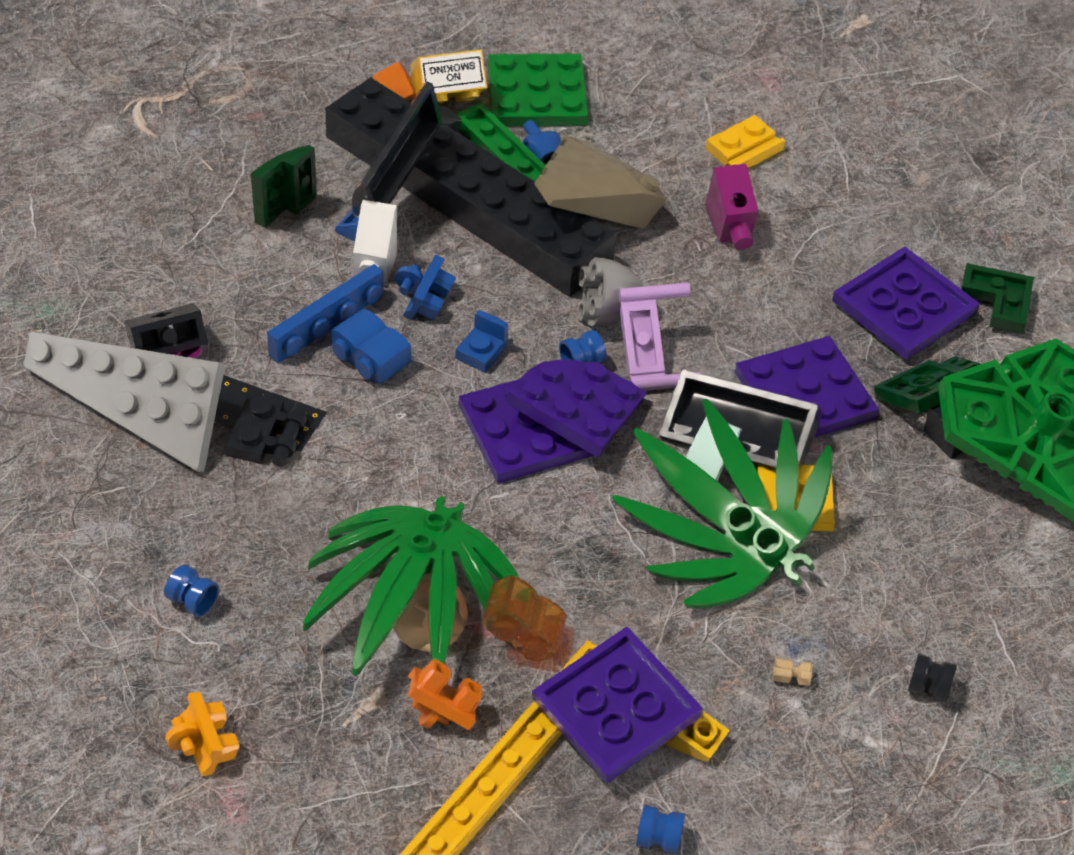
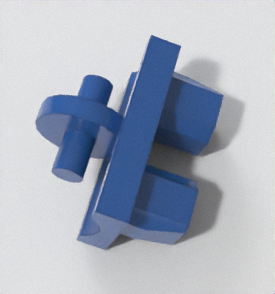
[395,254,456,320]

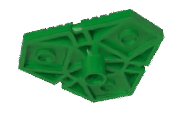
[938,338,1074,522]

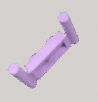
[619,283,701,391]

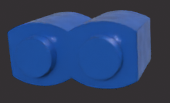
[331,309,412,384]

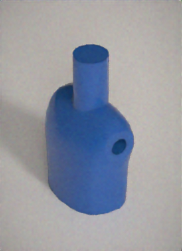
[523,120,562,165]

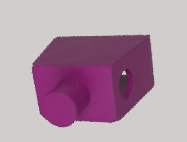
[705,164,758,250]

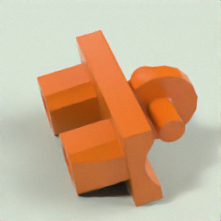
[408,659,482,730]

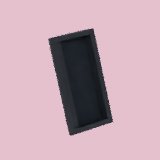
[351,81,443,218]
[659,369,823,470]

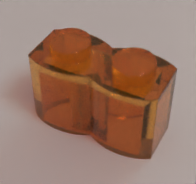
[483,575,567,662]

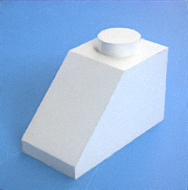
[353,200,397,282]

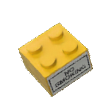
[410,49,487,104]

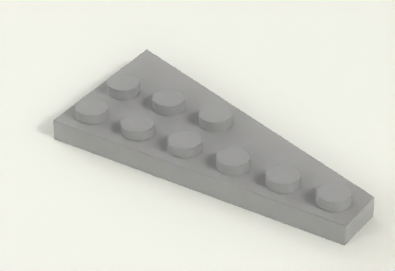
[23,331,225,473]

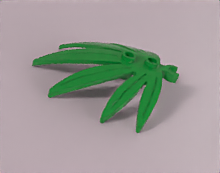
[612,398,833,609]
[303,496,528,676]

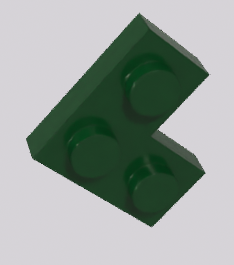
[961,263,1034,334]

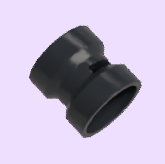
[908,653,957,703]

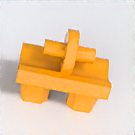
[165,692,239,777]

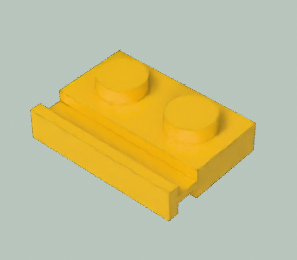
[705,115,785,168]

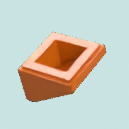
[373,62,416,100]

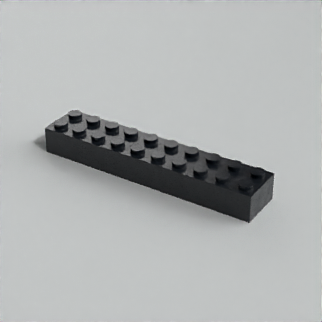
[325,77,616,297]

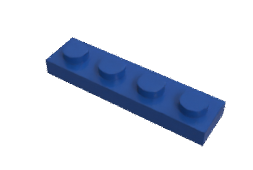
[267,264,384,363]

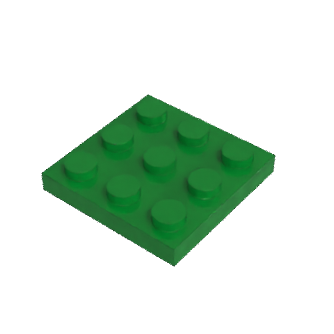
[488,53,588,126]

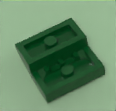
[251,145,317,228]

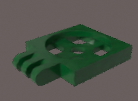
[874,356,980,414]

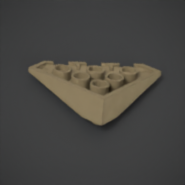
[534,135,667,229]

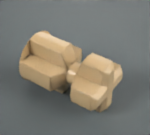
[772,658,813,686]

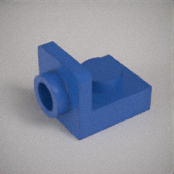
[455,310,508,373]

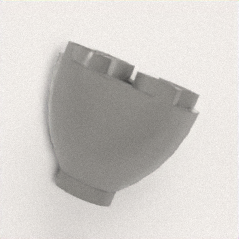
[578,257,650,326]

